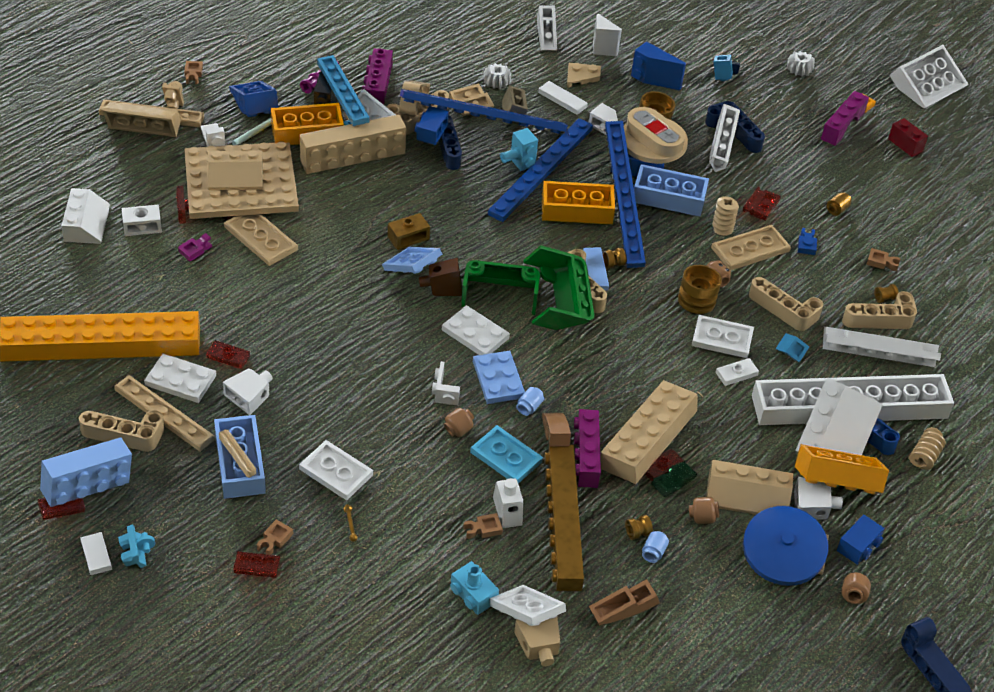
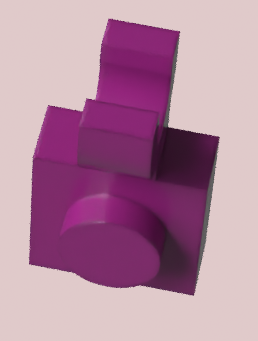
[178,233,212,262]

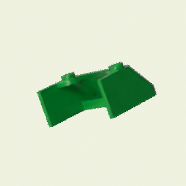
[523,245,594,330]
[461,260,540,315]

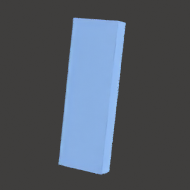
[583,247,609,290]

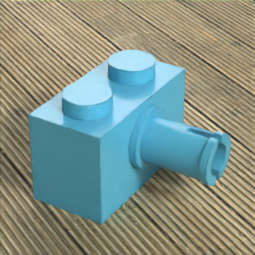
[500,128,538,171]
[450,561,499,615]

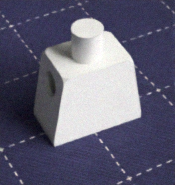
[223,369,272,415]
[794,477,843,520]
[493,478,523,528]

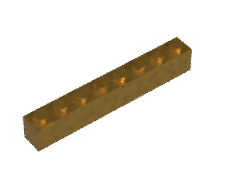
[544,445,584,591]

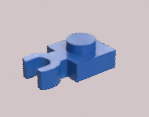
[797,228,817,255]

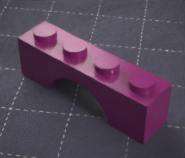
[821,91,869,146]

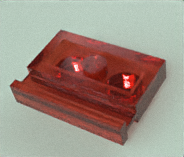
[743,187,781,221]

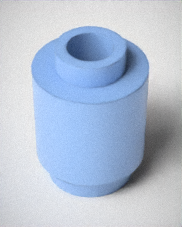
[516,387,544,416]
[642,531,669,563]

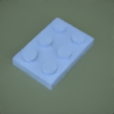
[382,247,443,274]
[473,351,525,404]

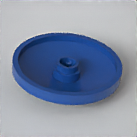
[743,506,828,586]

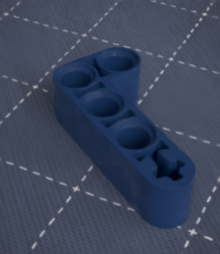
[705,101,765,153]
[420,115,462,170]
[901,617,972,692]

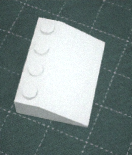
[889,45,969,109]
[795,378,883,455]

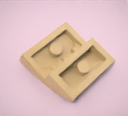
[449,83,494,116]

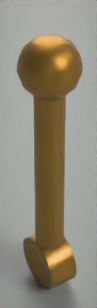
[344,504,358,542]

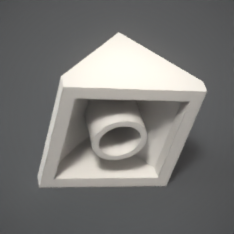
[593,14,622,56]

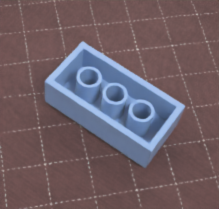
[634,164,709,217]
[214,415,266,499]
[40,437,132,507]

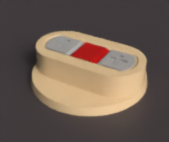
[624,107,688,164]

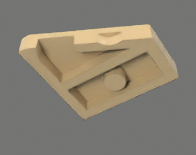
[567,63,601,88]

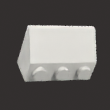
[61,188,110,244]

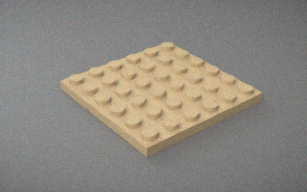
[185,142,299,219]

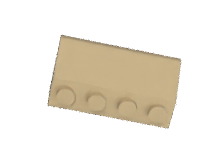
[103,102,181,137]
[706,460,793,515]

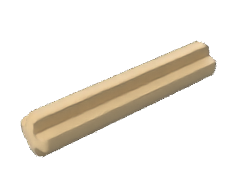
[219,429,256,478]

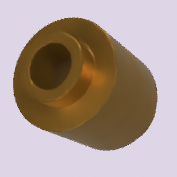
[827,192,852,216]

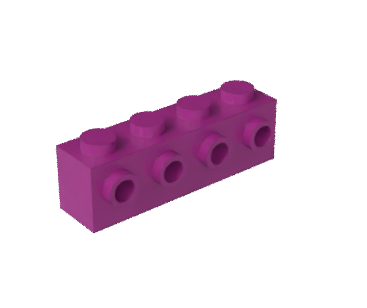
[362,48,393,105]
[574,409,601,488]

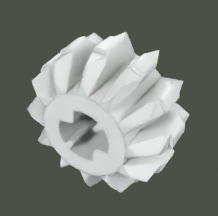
[787,51,815,77]
[484,63,511,89]

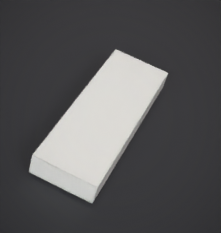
[538,81,588,115]

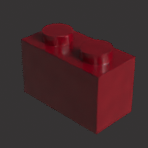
[888,118,928,157]

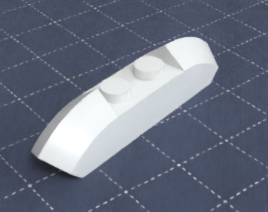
[709,104,740,172]

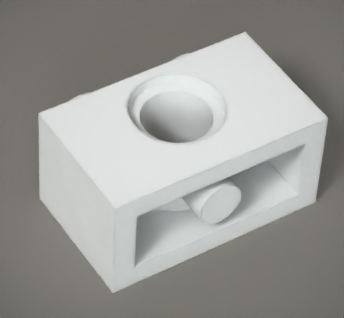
[122,204,162,236]

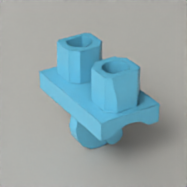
[118,524,155,568]

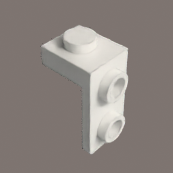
[201,123,225,147]
[432,361,460,405]

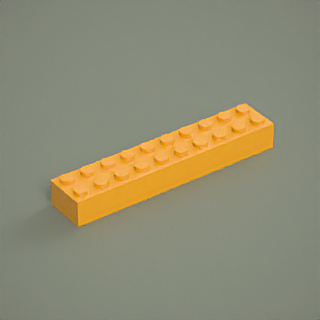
[0,311,200,362]

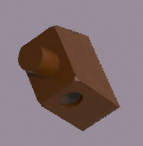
[419,258,462,296]

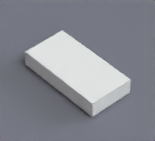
[80,532,112,575]

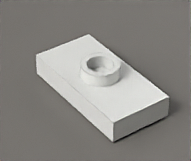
[716,358,759,386]

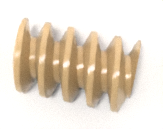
[712,196,739,236]
[909,427,946,470]

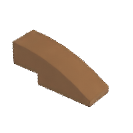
[542,413,571,447]
[589,579,660,625]

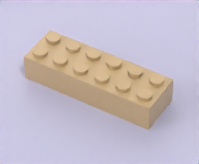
[300,114,406,174]
[601,380,697,484]

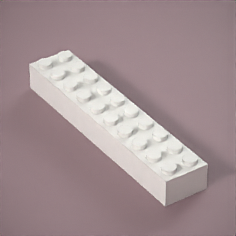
[752,374,954,425]

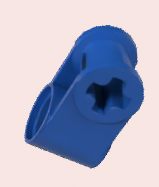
[867,418,900,455]

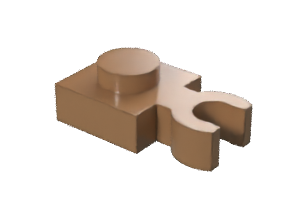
[184,61,203,84]
[866,248,900,271]
[463,513,503,539]
[257,519,293,556]

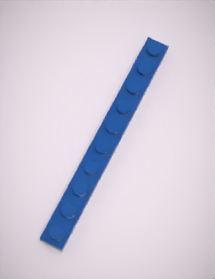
[400,89,568,134]
[488,118,593,222]
[605,121,646,268]

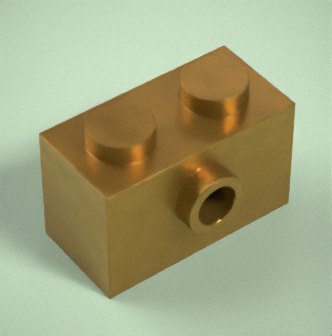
[388,213,430,250]

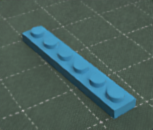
[317,55,370,126]

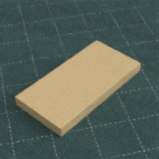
[224,214,298,266]
[711,225,791,271]

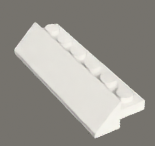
[823,326,941,367]

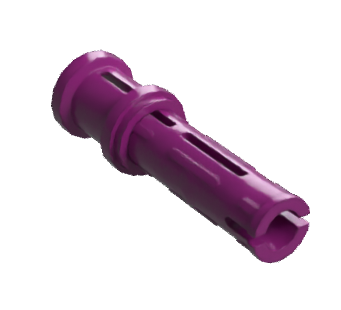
[300,60,339,94]

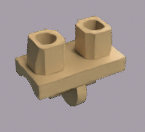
[162,81,184,109]

